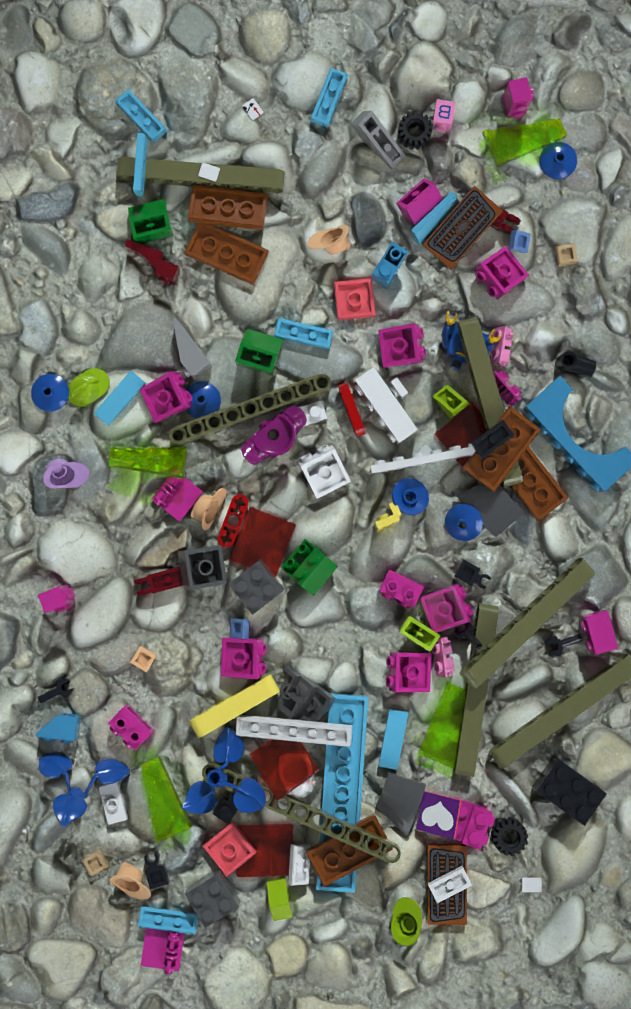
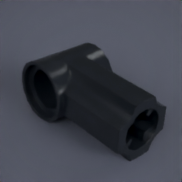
[555,351,597,378]

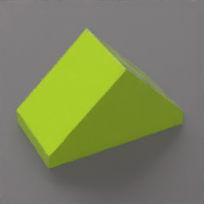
[433,385,469,419]
[398,615,440,652]
[267,878,293,921]

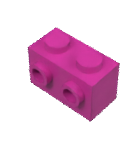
[502,77,534,119]
[396,178,443,226]
[378,569,424,609]
[38,585,75,613]
[580,610,618,655]
[108,704,154,750]

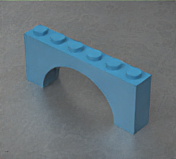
[523,376,631,493]

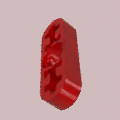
[338,382,366,437]
[218,494,249,547]

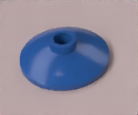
[539,142,577,179]
[31,374,69,412]
[186,381,221,419]
[392,478,429,515]
[445,504,483,541]

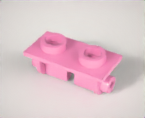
[489,326,514,367]
[432,636,455,677]

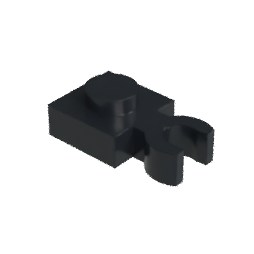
[454,560,491,589]
[212,791,238,825]
[144,851,170,889]

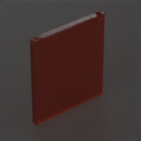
[434,402,486,477]
[229,507,296,577]
[249,739,320,801]
[236,824,294,877]

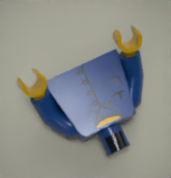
[441,311,502,371]

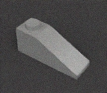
[350,111,405,169]
[173,318,212,380]

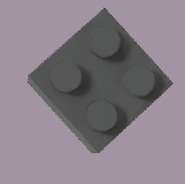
[178,545,227,590]
[228,559,285,615]
[185,868,240,928]

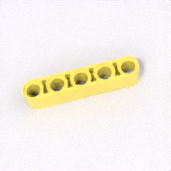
[189,674,280,738]

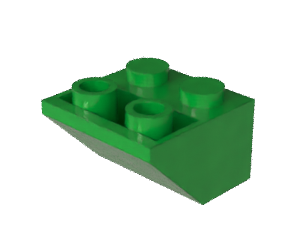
[128,199,174,244]
[235,329,284,376]
[281,539,338,596]

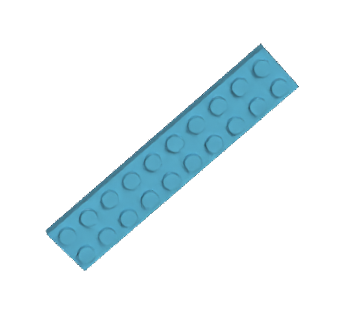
[316,693,368,893]

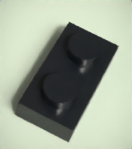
[470,420,515,459]

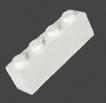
[354,367,418,445]

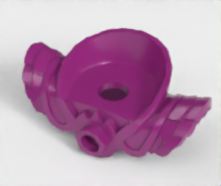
[241,406,307,465]

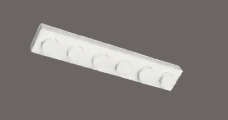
[370,444,475,474]
[236,715,352,747]

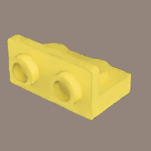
[374,502,402,532]

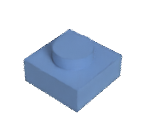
[508,230,531,253]
[230,618,249,639]

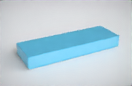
[310,68,348,128]
[115,89,168,144]
[133,133,148,196]
[411,192,459,245]
[274,318,334,350]
[94,371,146,426]
[378,708,409,770]
[138,906,199,935]

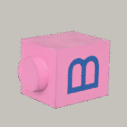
[432,99,456,132]

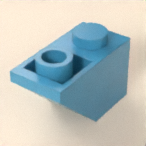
[371,242,409,289]
[36,713,81,743]

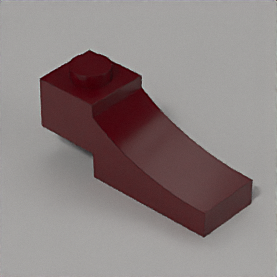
[125,239,181,285]

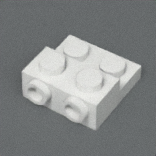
[298,445,351,499]

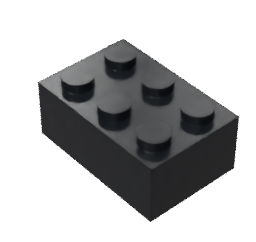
[532,756,607,826]

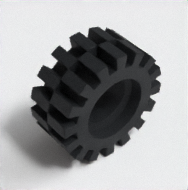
[398,111,433,150]
[491,817,528,856]

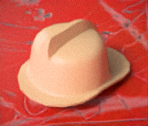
[307,225,351,255]
[191,488,227,530]
[109,862,151,900]

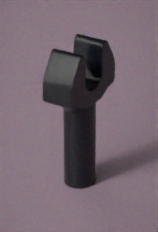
[455,622,482,650]
[545,634,583,656]
[38,678,75,703]

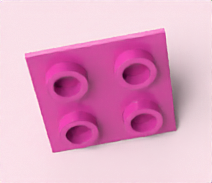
[494,369,522,407]
[151,469,203,522]
[141,928,185,975]

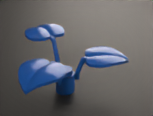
[182,727,266,814]
[39,753,130,827]

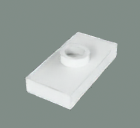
[99,781,128,825]
[288,843,311,886]

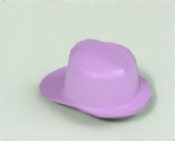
[43,459,89,488]

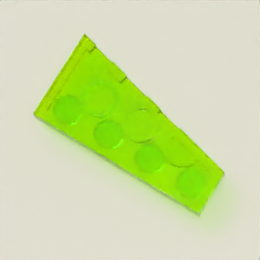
[482,118,567,167]
[108,447,187,479]
[418,682,466,769]
[141,756,192,843]

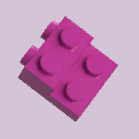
[474,246,529,300]
[378,323,426,368]
[140,372,192,423]
[420,583,473,633]
[221,637,267,679]
[386,652,431,692]
[454,796,495,850]

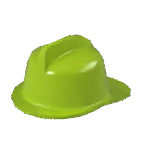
[68,368,110,407]
[391,897,422,946]

